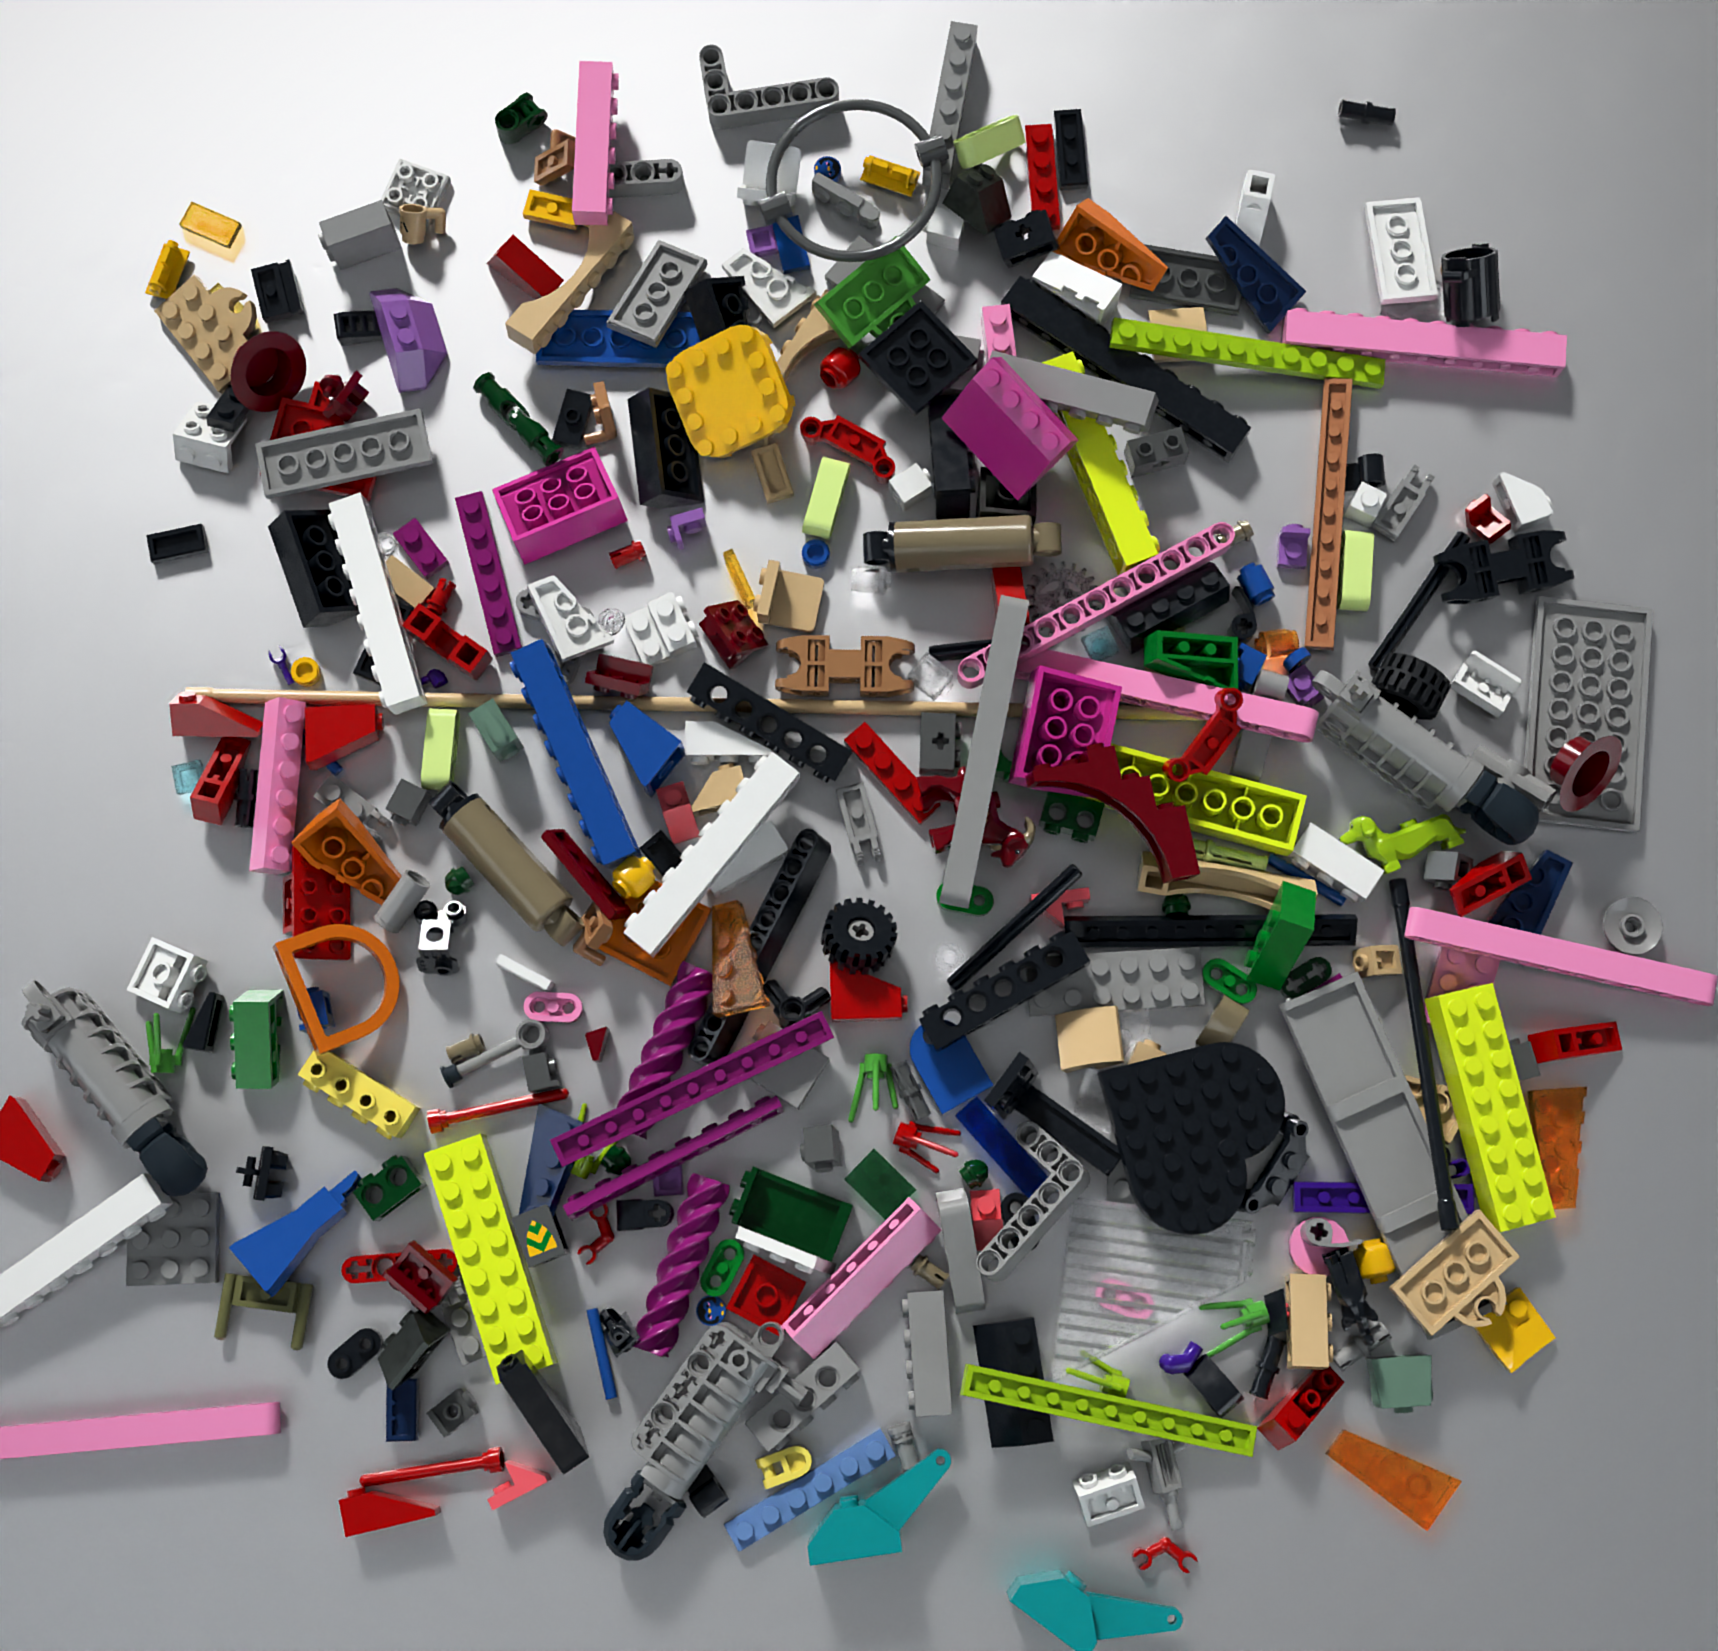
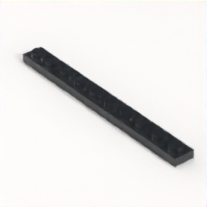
[1064,914,1358,947]

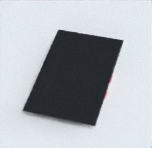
[1264,1288,1290,1337]

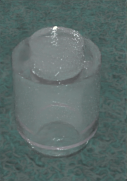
[851,566,892,594]

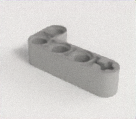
[609,159,685,198]
[1229,669,1289,783]
[935,1188,986,1314]

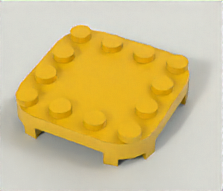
[666,325,796,458]

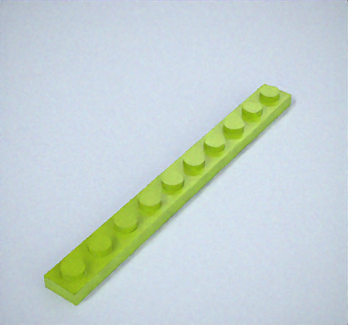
[1109,317,1386,389]
[960,1364,1257,1457]

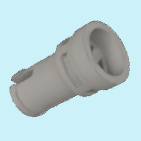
[887,1422,920,1470]

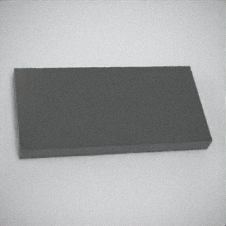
[1129,244,1242,316]

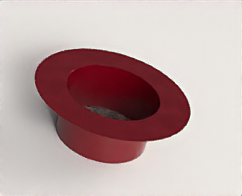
[230,331,306,412]
[1550,736,1622,812]

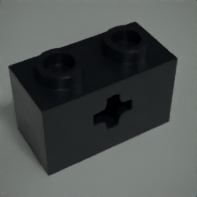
[994,209,1060,268]

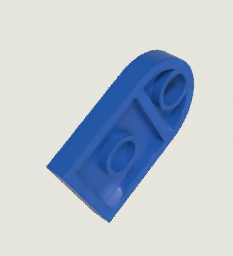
[909,1020,993,1115]

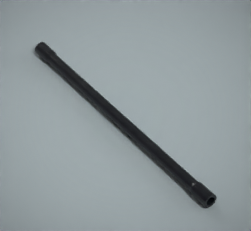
[1389,878,1460,1231]

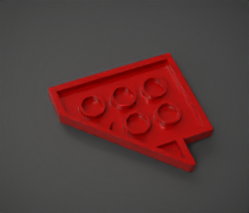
[260,381,377,502]

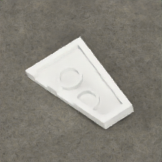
[722,248,817,328]
[527,575,615,663]
[735,1226,837,1275]

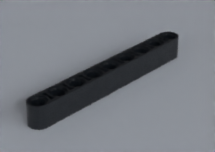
[688,829,831,1066]

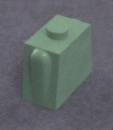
[468,698,524,762]
[1365,1354,1433,1413]

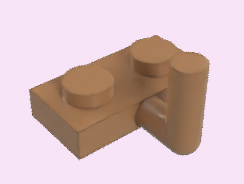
[534,129,576,186]
[583,381,617,446]
[572,901,613,966]

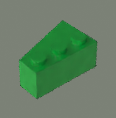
[1144,630,1238,689]
[1244,881,1316,991]
[229,990,284,1089]

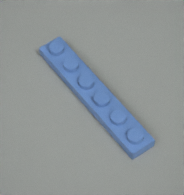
[724,1428,896,1552]

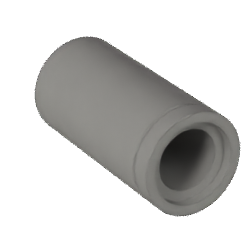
[374,870,430,933]

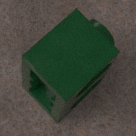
[1038,791,1105,843]
[353,1155,427,1221]

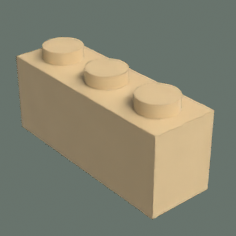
[1285,1273,1333,1370]

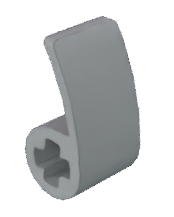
[1300,1218,1363,1247]

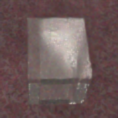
[908,652,954,701]

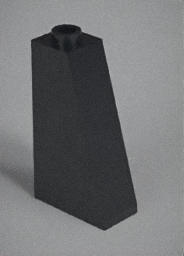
[496,1350,589,1475]

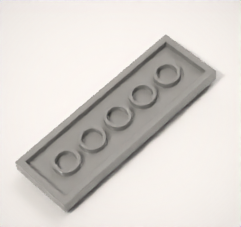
[255,408,433,499]
[1026,947,1205,1017]

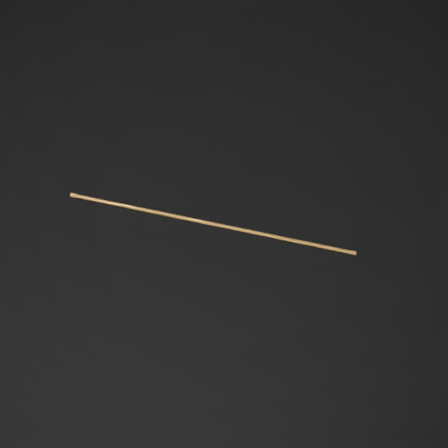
[185,687,1204,721]

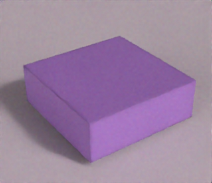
[746,225,778,258]
[653,1165,684,1197]

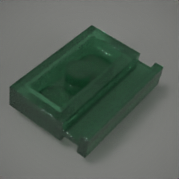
[844,1149,916,1220]

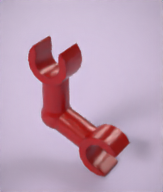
[577,1204,615,1265]
[1132,1537,1198,1573]

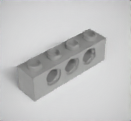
[745,1341,860,1452]

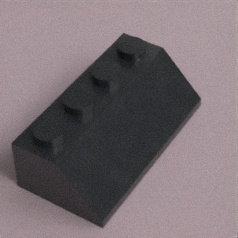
[627,387,704,509]
[268,509,360,628]
[1106,562,1230,655]
[973,1317,1054,1448]

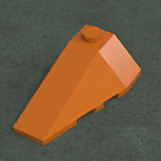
[1052,198,1169,292]
[291,798,402,906]

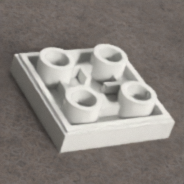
[380,158,451,227]

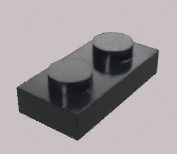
[206,384,250,432]

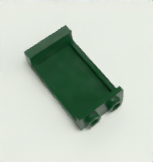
[729,1166,853,1262]

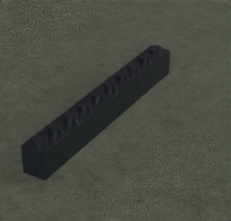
[1001,275,1251,463]

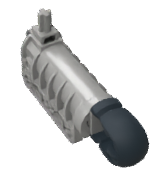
[1311,670,1539,845]
[21,980,208,1197]
[603,1321,808,1561]

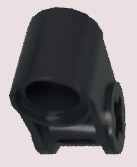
[616,1199,675,1231]

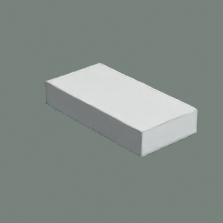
[496,954,555,992]

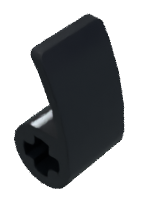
[1345,453,1385,492]
[1227,586,1257,646]
[1183,1354,1244,1419]
[687,1464,729,1518]

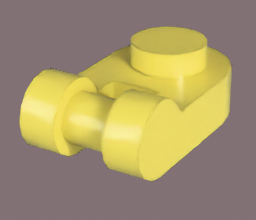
[755,1445,812,1489]

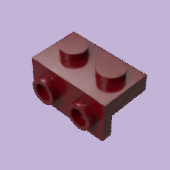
[585,653,654,699]
[382,1240,458,1314]

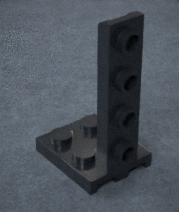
[984,1052,1121,1177]

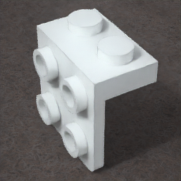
[736,140,802,207]
[173,402,247,473]

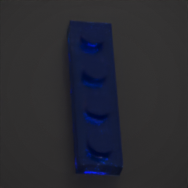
[955,1096,1048,1199]

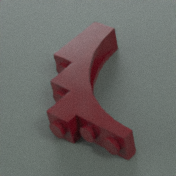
[1025,743,1200,884]

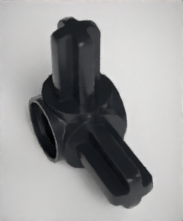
[762,979,831,1029]

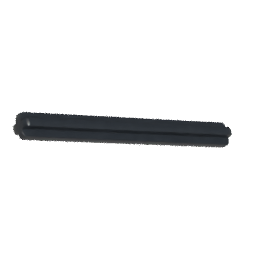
[1368,531,1470,671]
[947,864,1082,991]

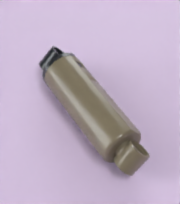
[863,515,1062,573]
[429,781,585,947]

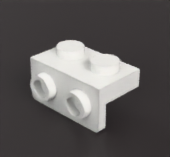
[1451,651,1522,718]

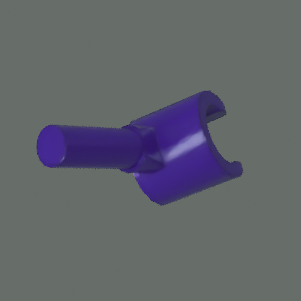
[268,645,295,685]
[420,669,448,689]
[1448,1158,1470,1179]

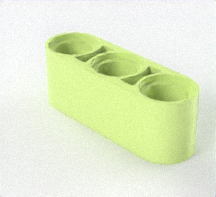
[953,115,1026,169]
[802,456,851,540]
[1337,530,1374,612]
[421,708,460,790]

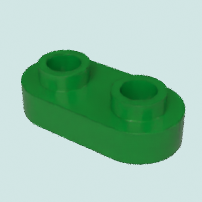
[936,883,994,917]
[1202,958,1257,1005]
[700,1239,745,1297]

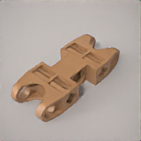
[775,635,915,698]

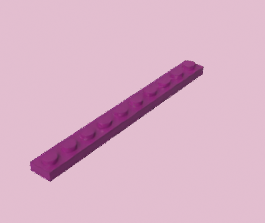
[550,1011,834,1167]

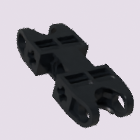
[1433,530,1575,605]

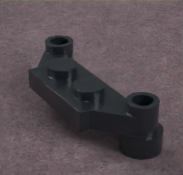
[1237,1112,1310,1214]

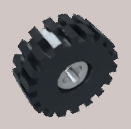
[821,898,898,975]

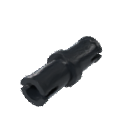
[1338,99,1396,126]
[234,768,258,828]
[1249,1336,1286,1400]

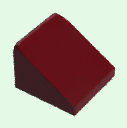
[585,1027,610,1063]

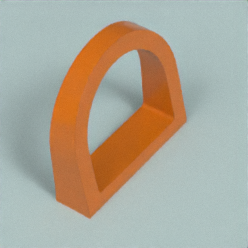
[272,924,399,1056]

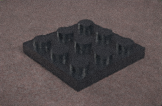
[858,300,978,416]

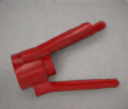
[893,1121,961,1174]

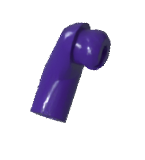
[1159,1341,1203,1375]

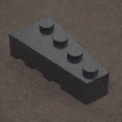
[684,276,752,341]
[928,394,976,520]

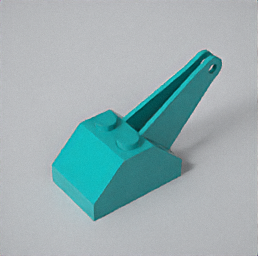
[807,1449,951,1566]
[1006,1570,1183,1651]

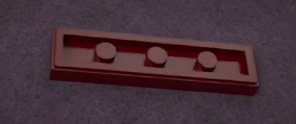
[541,829,632,920]

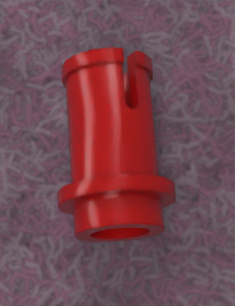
[609,540,647,569]
[426,578,456,616]

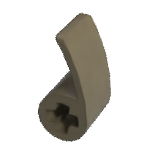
[1195,995,1250,1046]

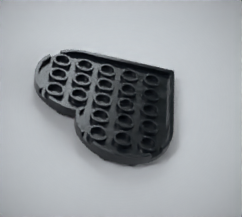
[1097,1042,1285,1236]

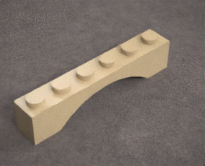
[505,211,634,354]
[755,289,840,447]
[1137,851,1318,910]

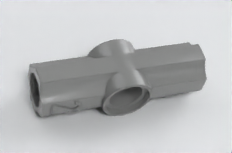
[1472,745,1557,812]

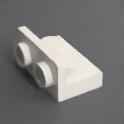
[1072,1462,1145,1527]

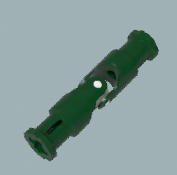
[473,372,564,466]

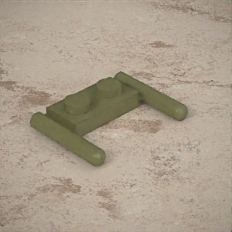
[214,1273,313,1351]

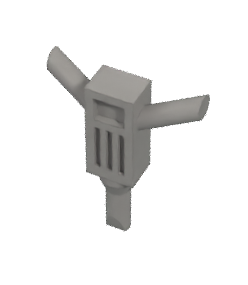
[1127,1437,1190,1531]

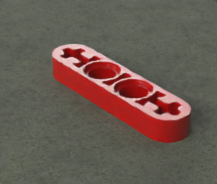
[341,1249,459,1283]

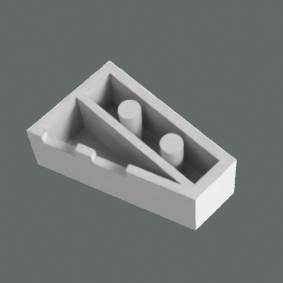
[1032,251,1123,326]

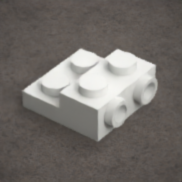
[622,591,699,666]
[127,937,208,1014]

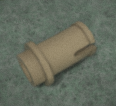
[1215,520,1254,547]
[446,1033,486,1064]
[909,1254,949,1290]

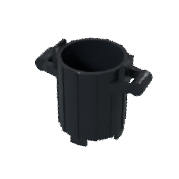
[1441,243,1500,327]

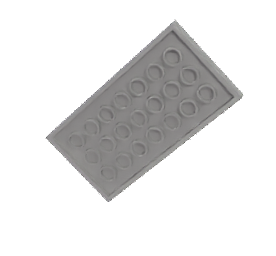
[1524,596,1653,833]

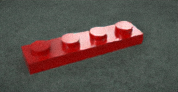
[1024,124,1060,230]
[844,722,941,825]

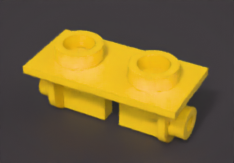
[860,155,921,197]
[145,240,190,300]

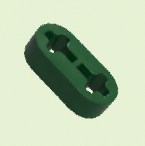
[1280,957,1332,999]

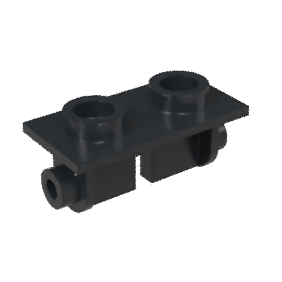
[599,1307,640,1357]

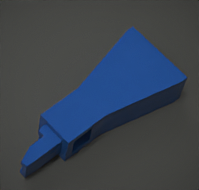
[229,1171,361,1297]

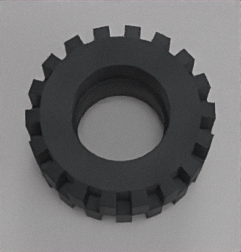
[1371,653,1451,720]

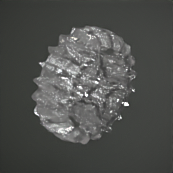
[1026,561,1100,636]

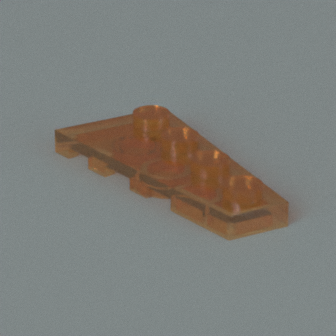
[712,900,770,1018]
[1527,1087,1587,1209]
[1325,1429,1462,1531]

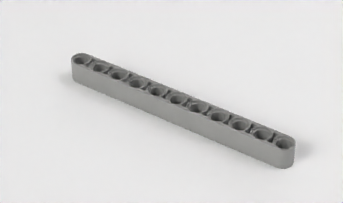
[939,595,1029,909]

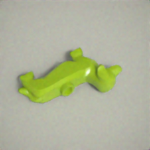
[1339,814,1466,875]

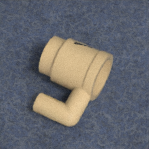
[399,204,446,244]

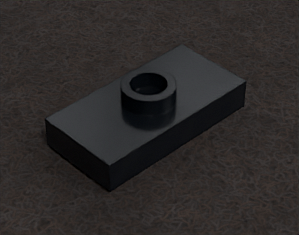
[552,389,593,449]

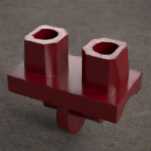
[320,370,369,422]

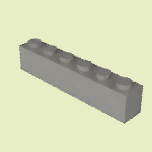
[922,21,978,190]
[989,350,1159,434]

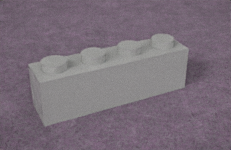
[902,1290,952,1417]

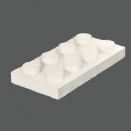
[1364,197,1438,305]

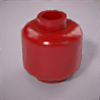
[820,347,861,389]

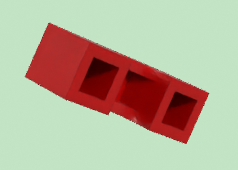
[402,603,493,681]

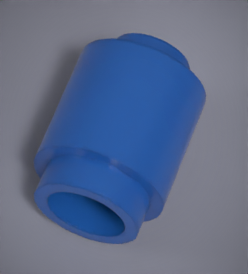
[1237,562,1275,607]

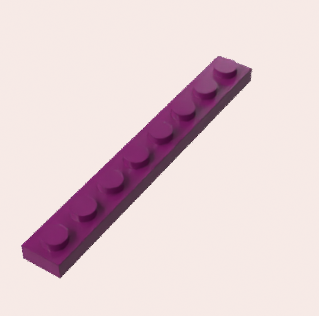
[562,1095,784,1221]

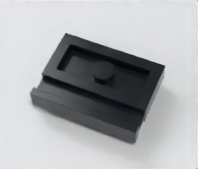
[251,259,304,323]

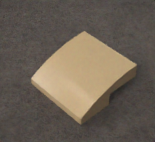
[1148,307,1207,363]
[1055,1006,1124,1073]

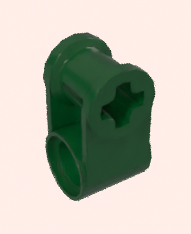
[495,92,548,145]

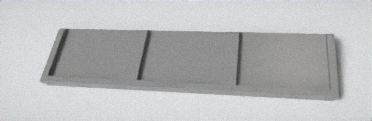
[1279,971,1507,1340]

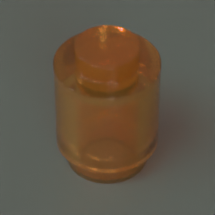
[1254,628,1299,660]

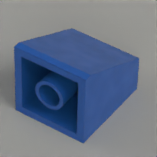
[609,700,685,798]

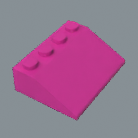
[942,357,1079,501]
[492,446,628,565]
[1008,665,1122,798]

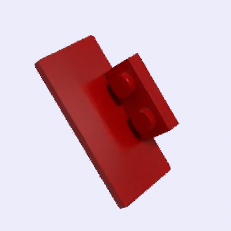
[283,845,351,961]

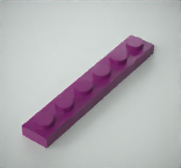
[455,491,522,657]

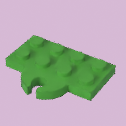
[814,236,931,349]

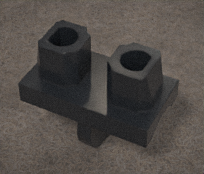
[236,1146,288,1201]

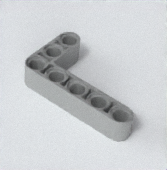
[699,44,839,129]
[976,1121,1090,1282]

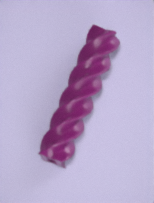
[617,961,719,1140]
[634,1173,730,1357]

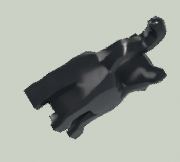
[1322,1247,1379,1346]

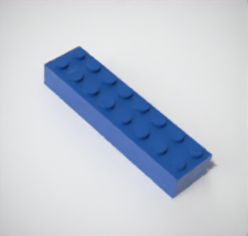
[509,639,642,869]

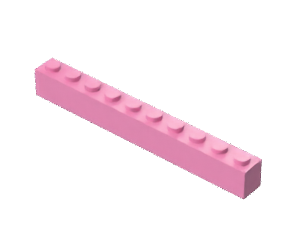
[1281,308,1567,377]

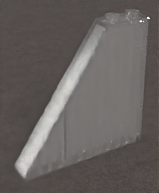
[1050,1197,1256,1380]

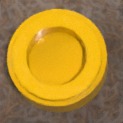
[291,657,321,687]

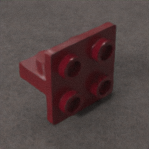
[699,600,769,669]

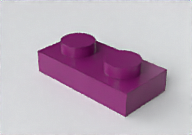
[393,518,450,579]

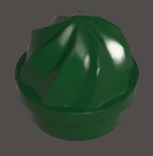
[445,865,475,895]
[1162,894,1191,915]
[601,1145,631,1175]
[958,1159,988,1189]

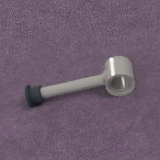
[440,1019,550,1088]

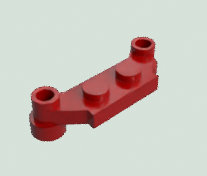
[800,415,895,484]
[1162,688,1243,782]

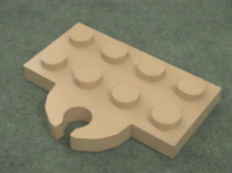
[154,274,257,394]
[1389,1209,1520,1336]

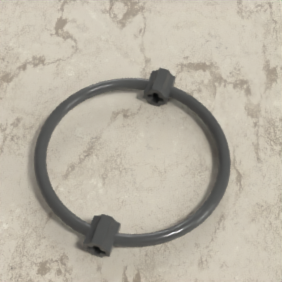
[758,99,949,262]

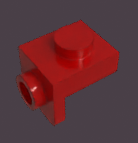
[1465,494,1511,545]

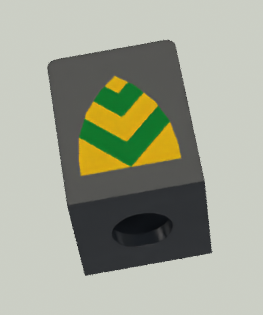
[511,1204,570,1268]

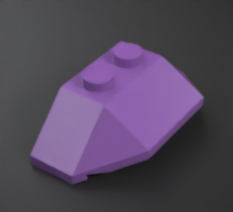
[369,288,447,393]

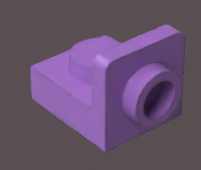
[667,508,707,550]
[1277,524,1311,569]
[1286,664,1325,708]

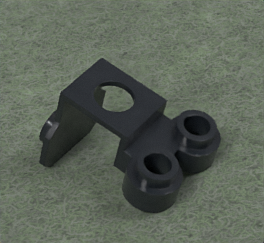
[414,900,468,976]

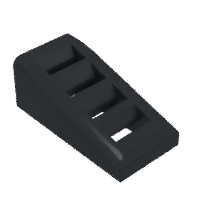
[334,310,383,346]
[182,992,225,1053]

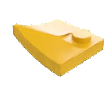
[1473,1287,1556,1373]

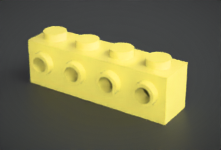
[297,1050,421,1140]

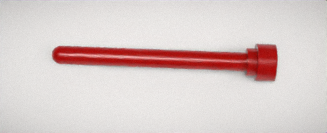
[427,1088,569,1134]
[359,1447,505,1487]

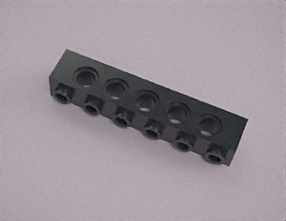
[687,662,853,783]
[919,930,1090,1053]

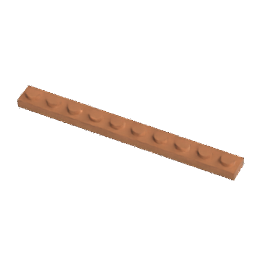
[1304,378,1353,651]

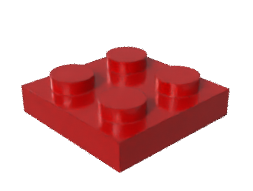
[726,1254,807,1336]

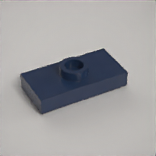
[386,1378,419,1442]

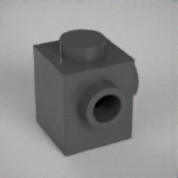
[1423,851,1474,891]
[800,1124,842,1173]

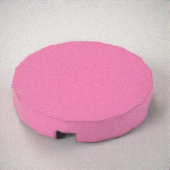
[1288,1217,1349,1277]

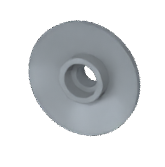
[1603,897,1663,955]

